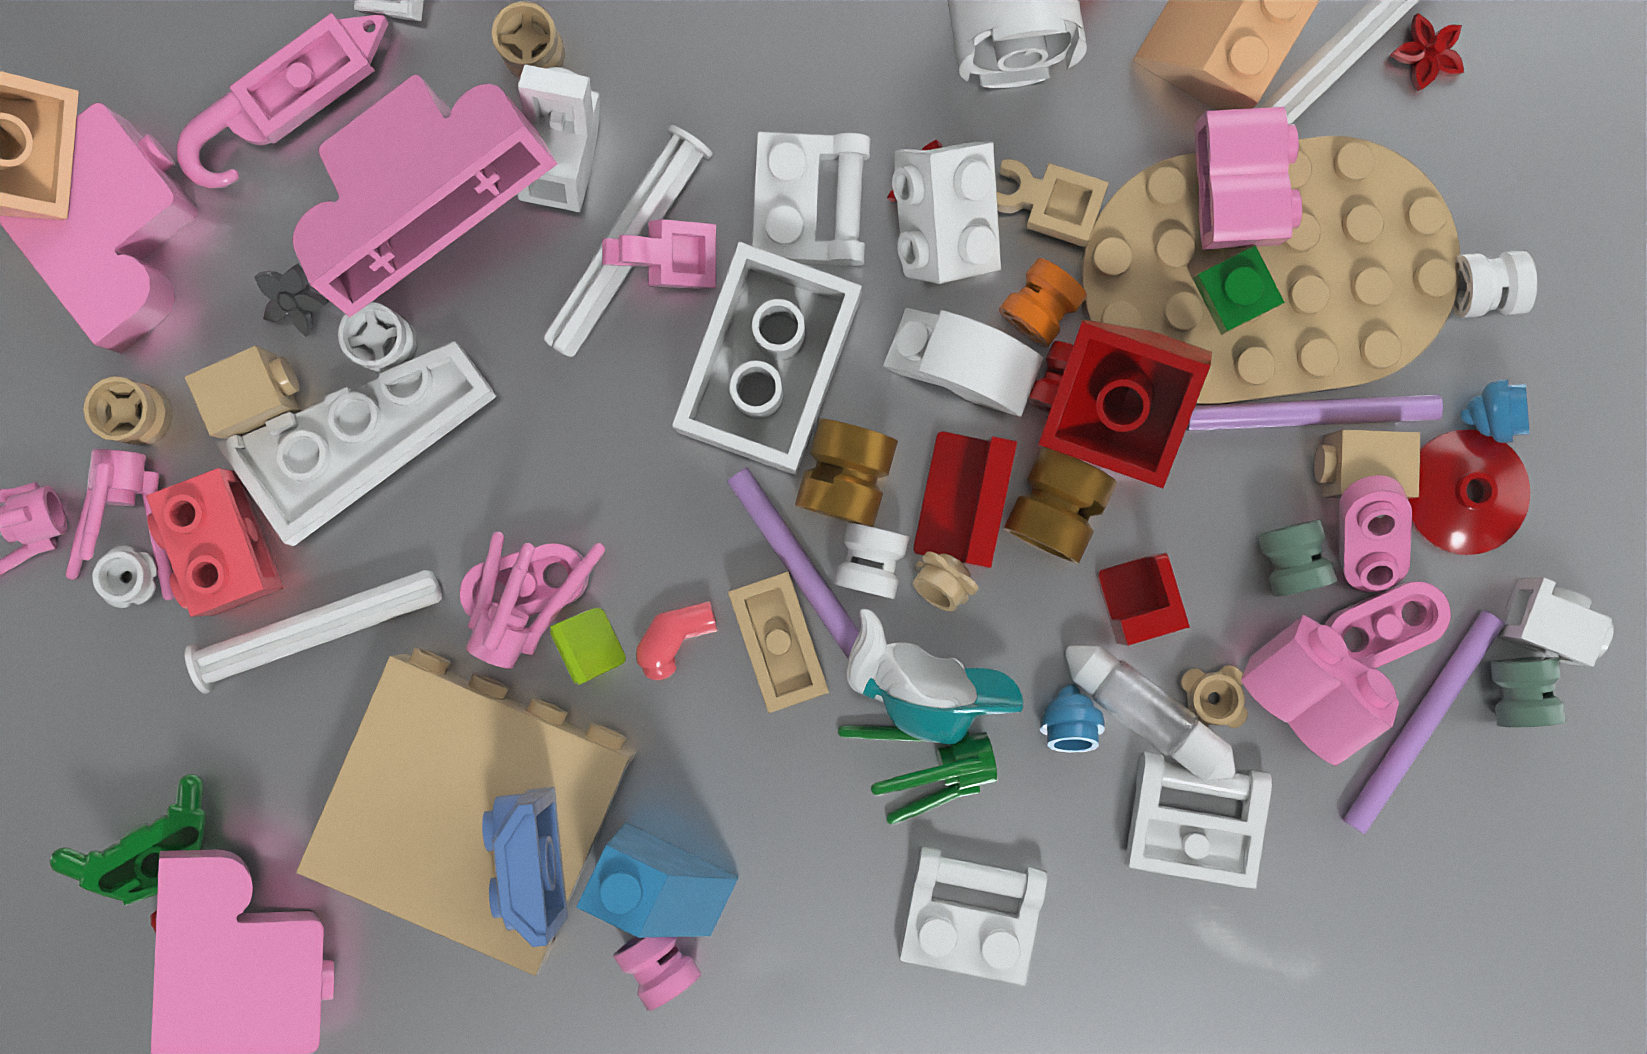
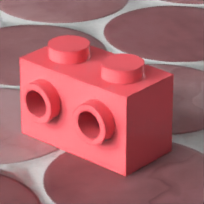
[146,468,284,617]

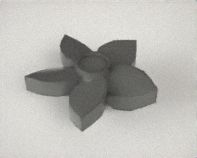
[254,264,330,337]

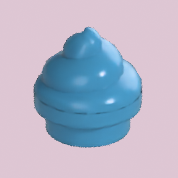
[1460,379,1530,443]
[1040,684,1105,753]

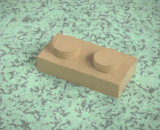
[728,571,829,713]

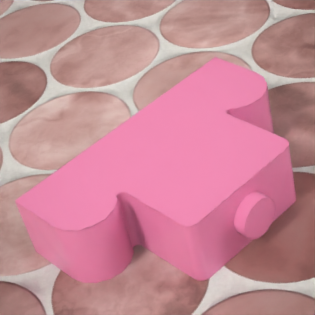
[292,75,557,317]
[0,103,198,354]
[151,850,334,1054]

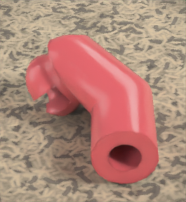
[636,601,718,681]

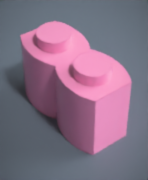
[1195,107,1302,250]
[1241,615,1399,766]

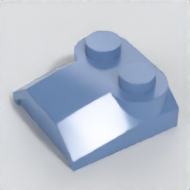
[482,787,568,947]

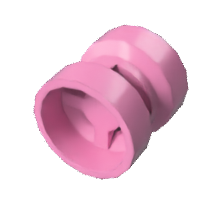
[613,936,701,1011]

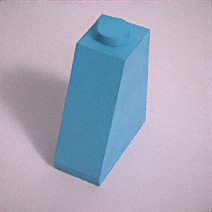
[576,822,739,938]

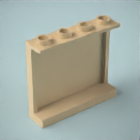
[296,648,636,976]

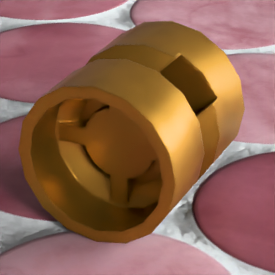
[795,418,898,527]
[1003,447,1118,564]

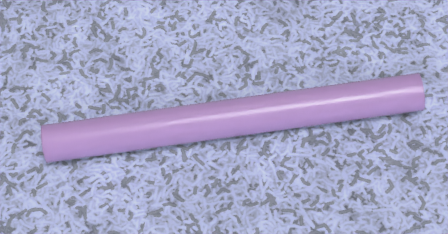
[1186,395,1443,431]
[727,467,860,659]
[1343,610,1505,835]

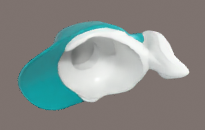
[847,609,1024,744]

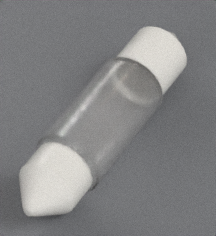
[1065,645,1236,782]

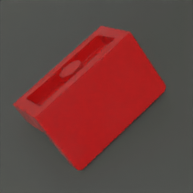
[913,431,1018,569]

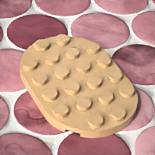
[1079,136,1460,405]

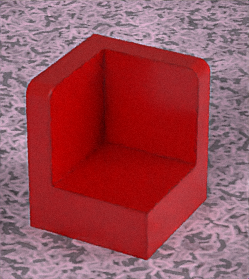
[1096,553,1190,646]

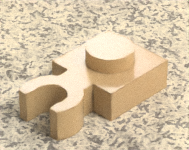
[996,159,1109,248]

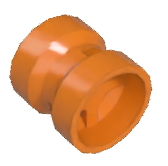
[999,258,1087,347]

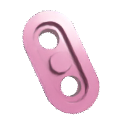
[1339,475,1412,592]
[460,543,589,617]
[1325,582,1451,669]

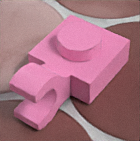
[602,219,716,289]

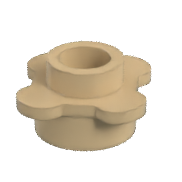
[913,552,978,612]
[1180,665,1248,728]

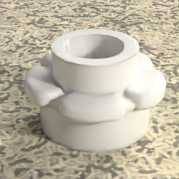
[92,546,158,608]

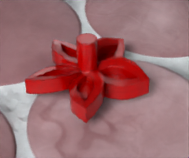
[1389,13,1464,92]

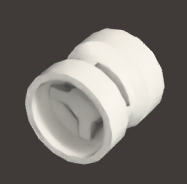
[1452,250,1538,318]
[338,302,417,373]
[833,522,909,599]

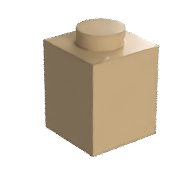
[185,345,301,439]
[1314,430,1420,499]

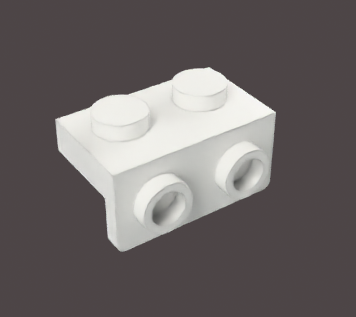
[892,141,1001,284]

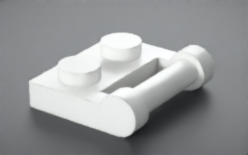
[752,132,871,266]
[1124,751,1272,889]
[899,846,1047,986]

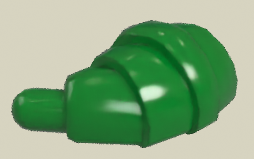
[49,774,206,906]

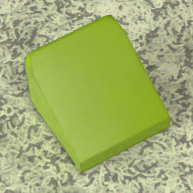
[549,608,626,685]

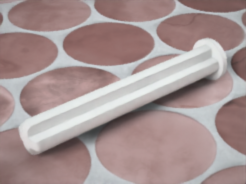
[1259,0,1419,124]
[543,125,713,357]
[185,570,442,693]

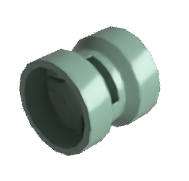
[1257,519,1338,597]
[1490,656,1566,727]

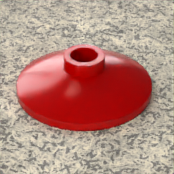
[1408,429,1531,555]

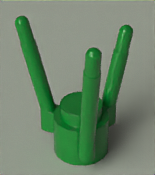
[838,725,997,825]

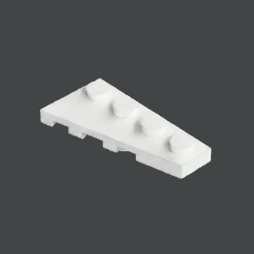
[216,342,497,546]

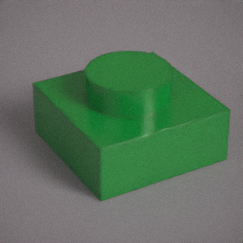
[1192,245,1285,335]

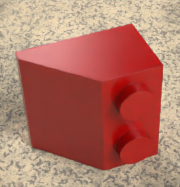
[1038,320,1212,489]

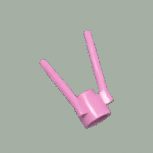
[66,449,174,600]
[0,482,67,576]
[466,532,605,669]

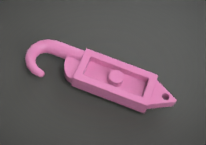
[177,13,389,188]

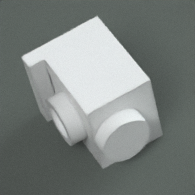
[1497,577,1614,667]

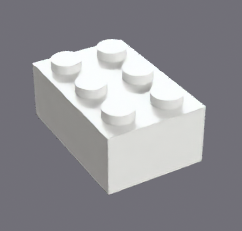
[672,242,862,476]

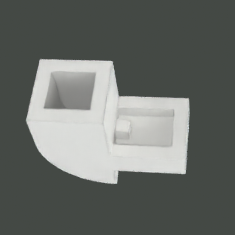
[518,64,599,212]
[883,307,1044,417]

